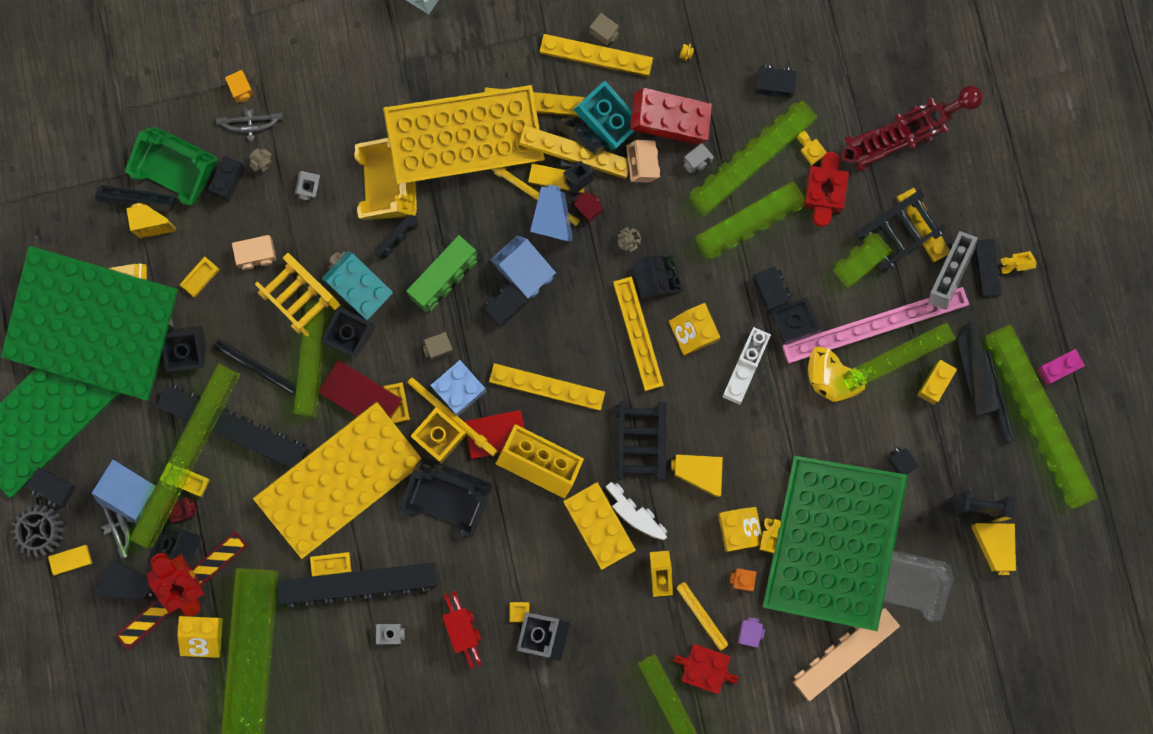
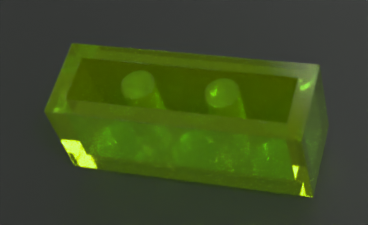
[833,233,893,288]

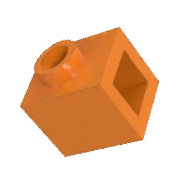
[730,568,756,592]

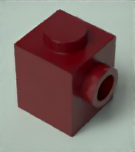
[573,191,603,224]

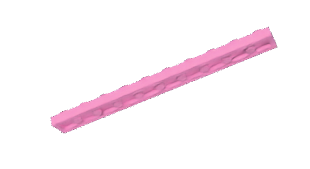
[782,287,969,364]

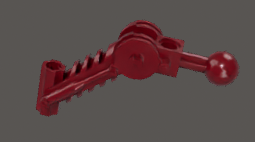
[841,85,983,171]

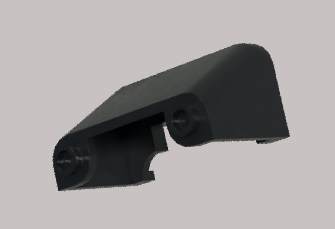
[400,458,492,538]

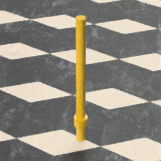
[491,167,580,226]
[408,377,498,457]

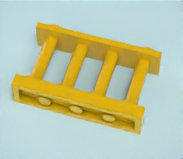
[255,253,340,337]

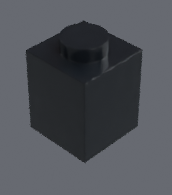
[887,447,919,475]

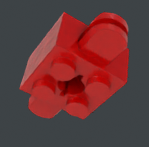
[803,152,849,227]
[147,553,204,617]
[443,591,482,669]

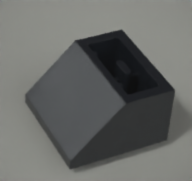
[633,255,683,299]

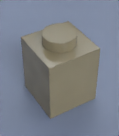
[590,13,619,46]
[423,332,453,360]

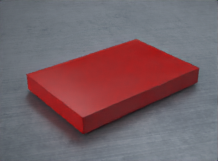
[464,410,524,459]

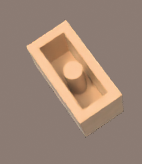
[626,140,660,182]
[232,235,277,270]

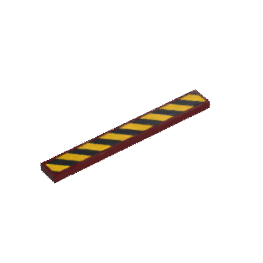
[115,531,248,650]

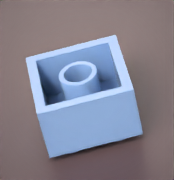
[431,360,486,416]

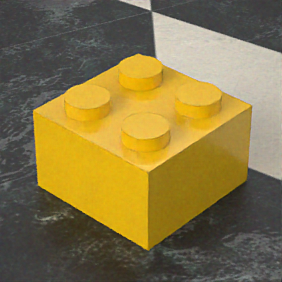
[411,407,467,463]

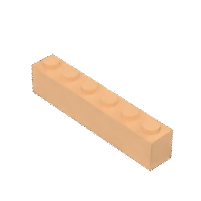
[792,608,900,701]

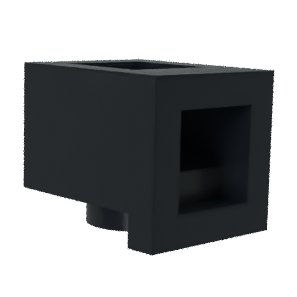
[563,161,594,195]

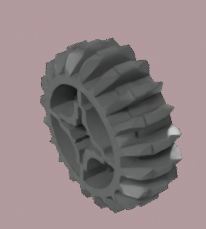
[10,505,65,558]

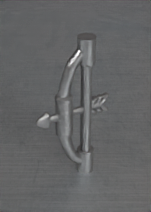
[216,108,283,141]
[100,504,133,559]

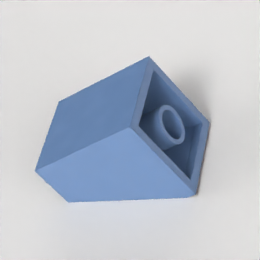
[530,184,573,241]
[490,235,556,298]
[92,460,159,524]

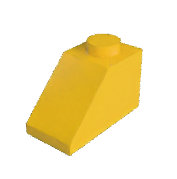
[649,551,673,597]

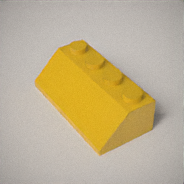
[496,424,584,499]

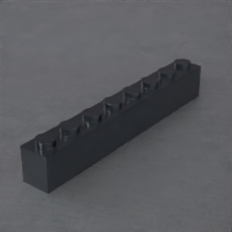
[156,385,309,468]
[277,562,437,608]

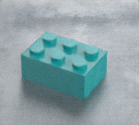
[573,80,634,151]
[322,251,393,320]

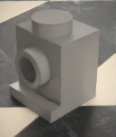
[683,143,714,173]
[295,171,320,201]
[376,624,405,644]

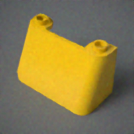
[354,138,417,220]

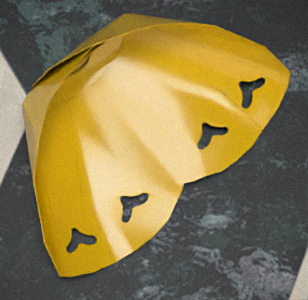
[808,347,865,402]

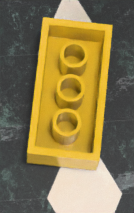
[563,482,636,571]

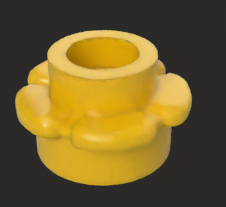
[679,43,694,62]

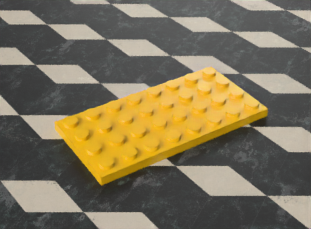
[383,85,545,184]
[253,402,422,559]

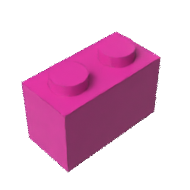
[1036,349,1085,386]

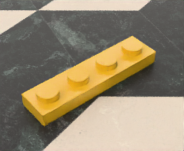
[897,188,950,263]

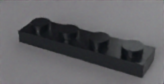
[95,185,176,212]

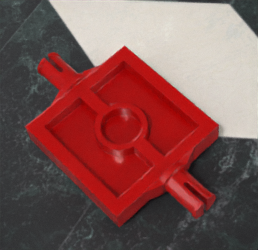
[673,644,739,695]

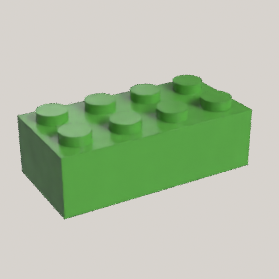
[407,235,478,313]

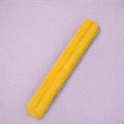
[677,582,728,650]

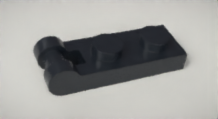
[556,116,608,155]
[374,215,418,259]

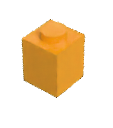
[225,70,254,102]

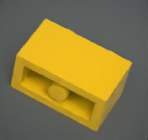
[917,360,957,405]

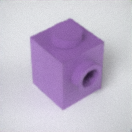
[737,617,765,647]

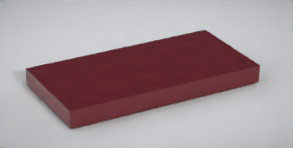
[318,360,403,419]

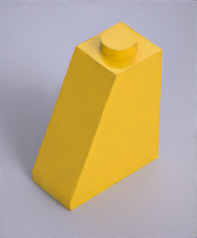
[671,455,723,497]
[972,523,1016,575]

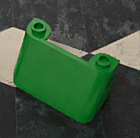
[125,127,218,206]

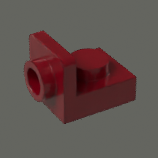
[167,497,197,523]

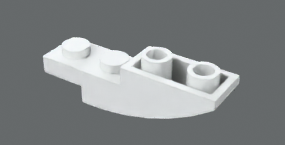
[723,327,771,405]
[606,482,667,541]

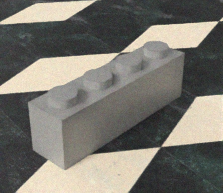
[929,231,978,310]

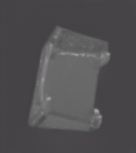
[884,551,954,621]

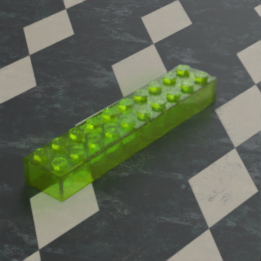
[221,568,279,734]

